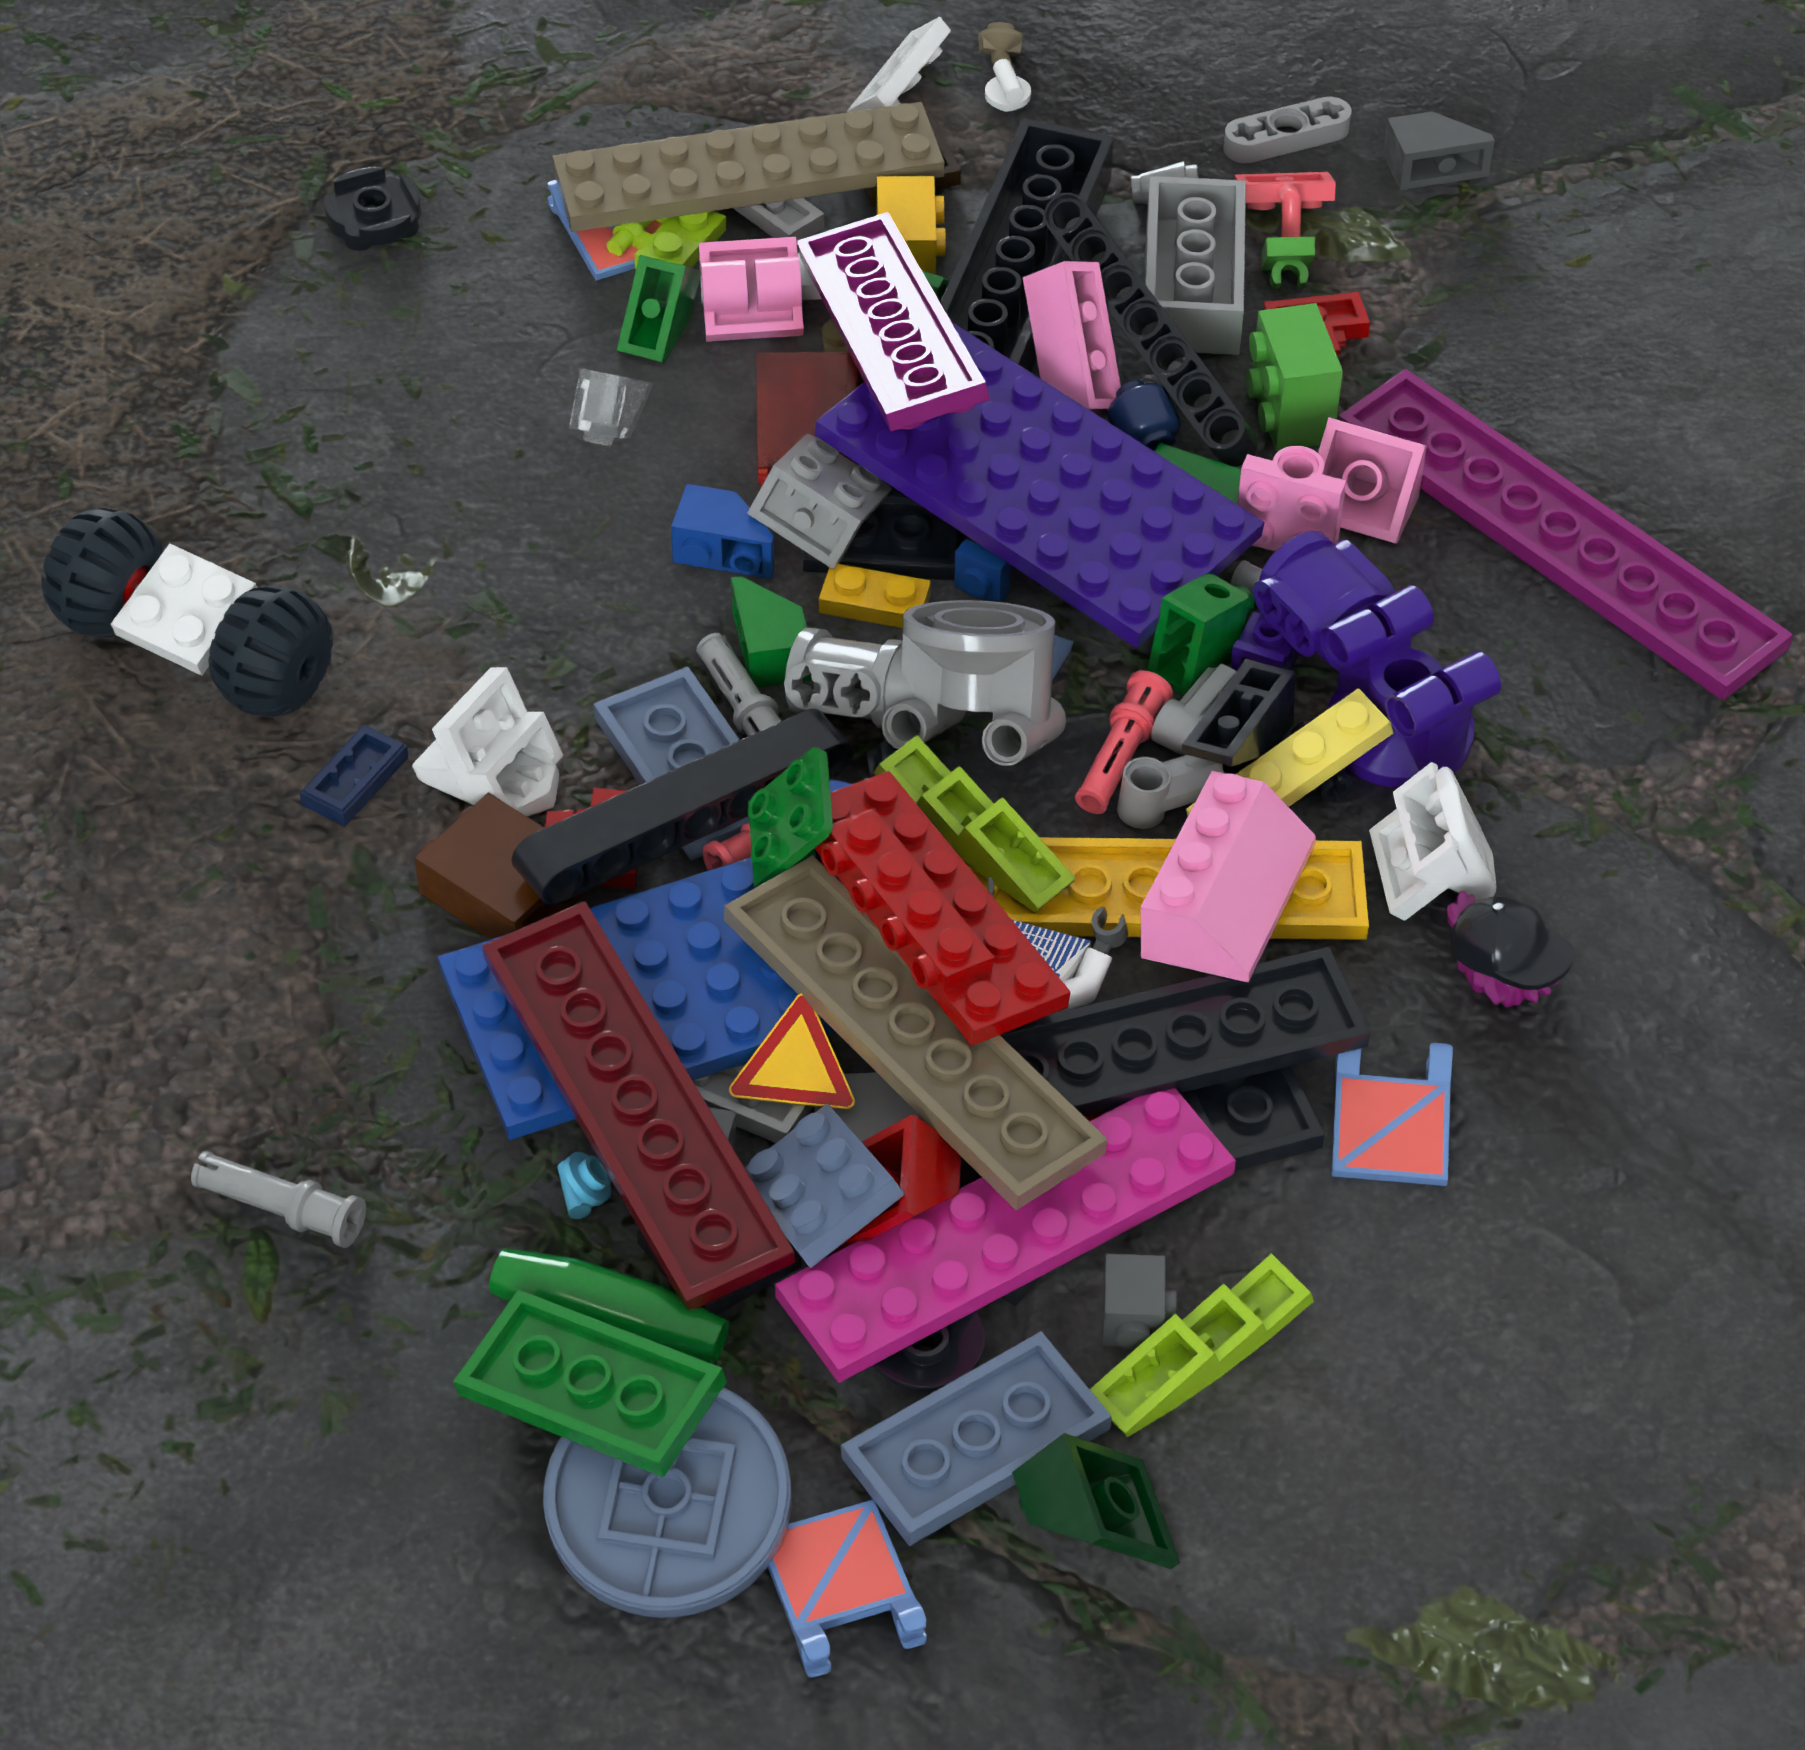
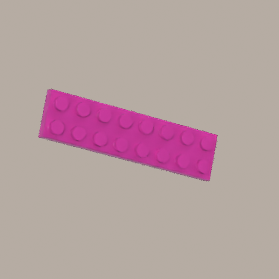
[775,1088,1236,1383]

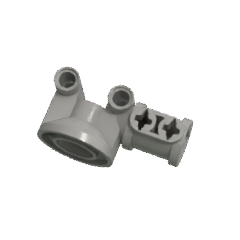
[784,600,1066,766]

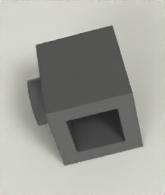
[1102,1253,1177,1351]

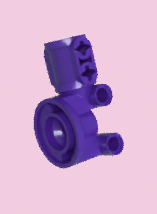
[1253,531,1501,789]

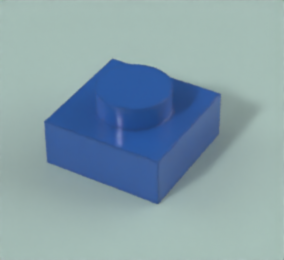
[954,539,1010,602]

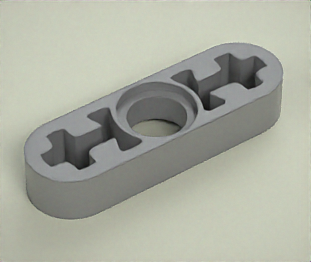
[1223,97,1352,163]

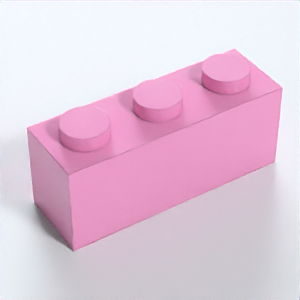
[1023,261,1121,417]

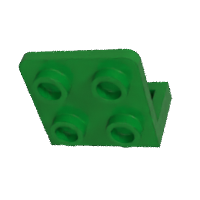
[748,747,833,888]

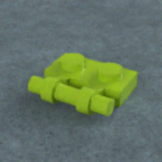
[606,211,726,268]

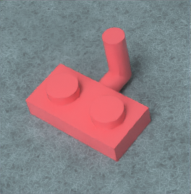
[1235,172,1336,237]

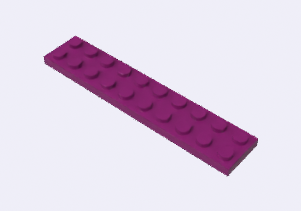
[1338,369,1793,701]

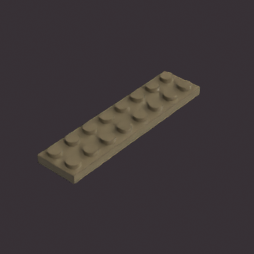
[552,102,945,232]
[724,855,1108,1211]

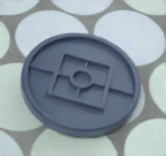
[543,1387,792,1618]

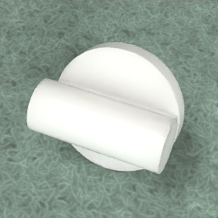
[985,59,1031,111]

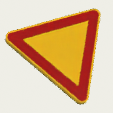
[729,993,855,1110]

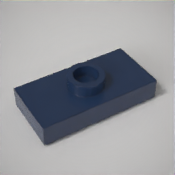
[300,724,409,827]

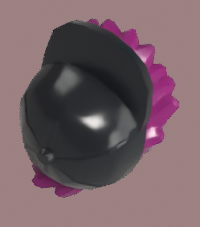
[1447,890,1576,1007]

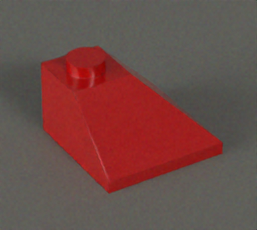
[826,1114,961,1257]

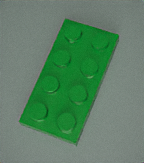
[453,1289,727,1478]

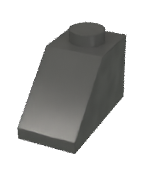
[1383,111,1495,190]

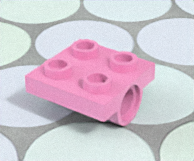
[699,237,804,342]
[1237,446,1346,552]

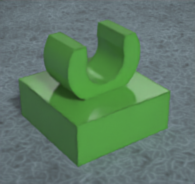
[1261,237,1315,289]

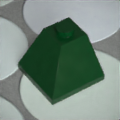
[1012,1433,1180,1569]

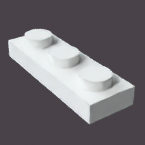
[847,17,951,112]

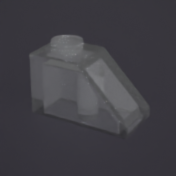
[569,368,652,446]

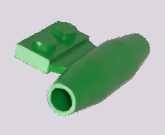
[489,1248,729,1365]

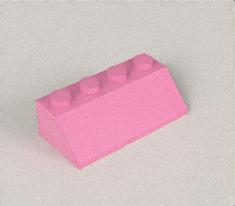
[1141,771,1316,983]

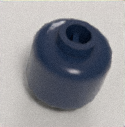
[1107,380,1181,452]

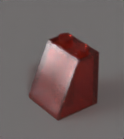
[756,352,859,484]

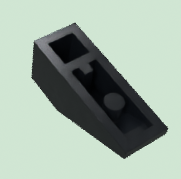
[1182,659,1295,766]

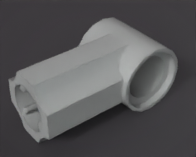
[1151,664,1237,756]
[1117,755,1224,829]

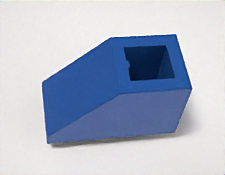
[671,484,775,579]

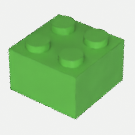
[1245,303,1343,451]

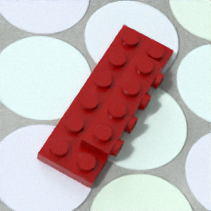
[815,771,1071,1046]

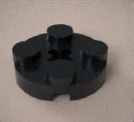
[324,167,421,251]

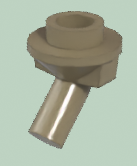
[978,22,1023,72]

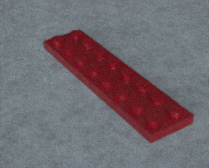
[482,901,795,1310]

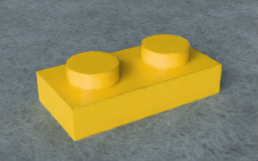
[819,564,931,628]

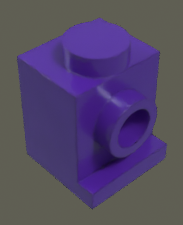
[1231,611,1299,671]

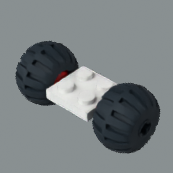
[41,508,334,717]

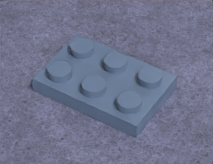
[745,1103,905,1269]

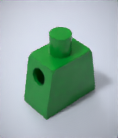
[1147,574,1255,696]

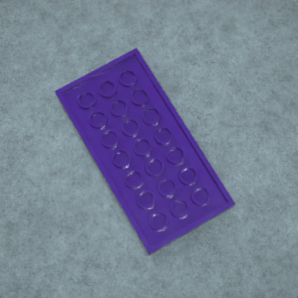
[815,322,1265,648]

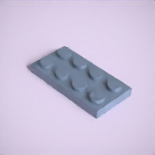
[593,667,749,861]
[841,1331,1112,1546]

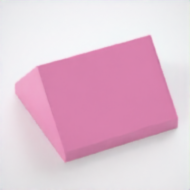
[1318,418,1427,544]

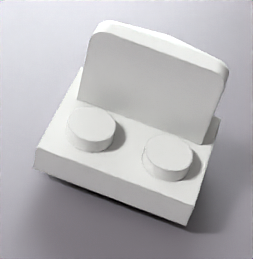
[412,667,564,817]
[1369,762,1496,921]

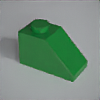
[617,255,701,363]
[731,576,816,688]

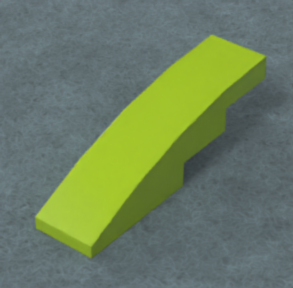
[874,735,1076,913]
[1090,1254,1314,1438]

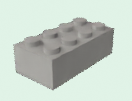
[1142,176,1246,355]

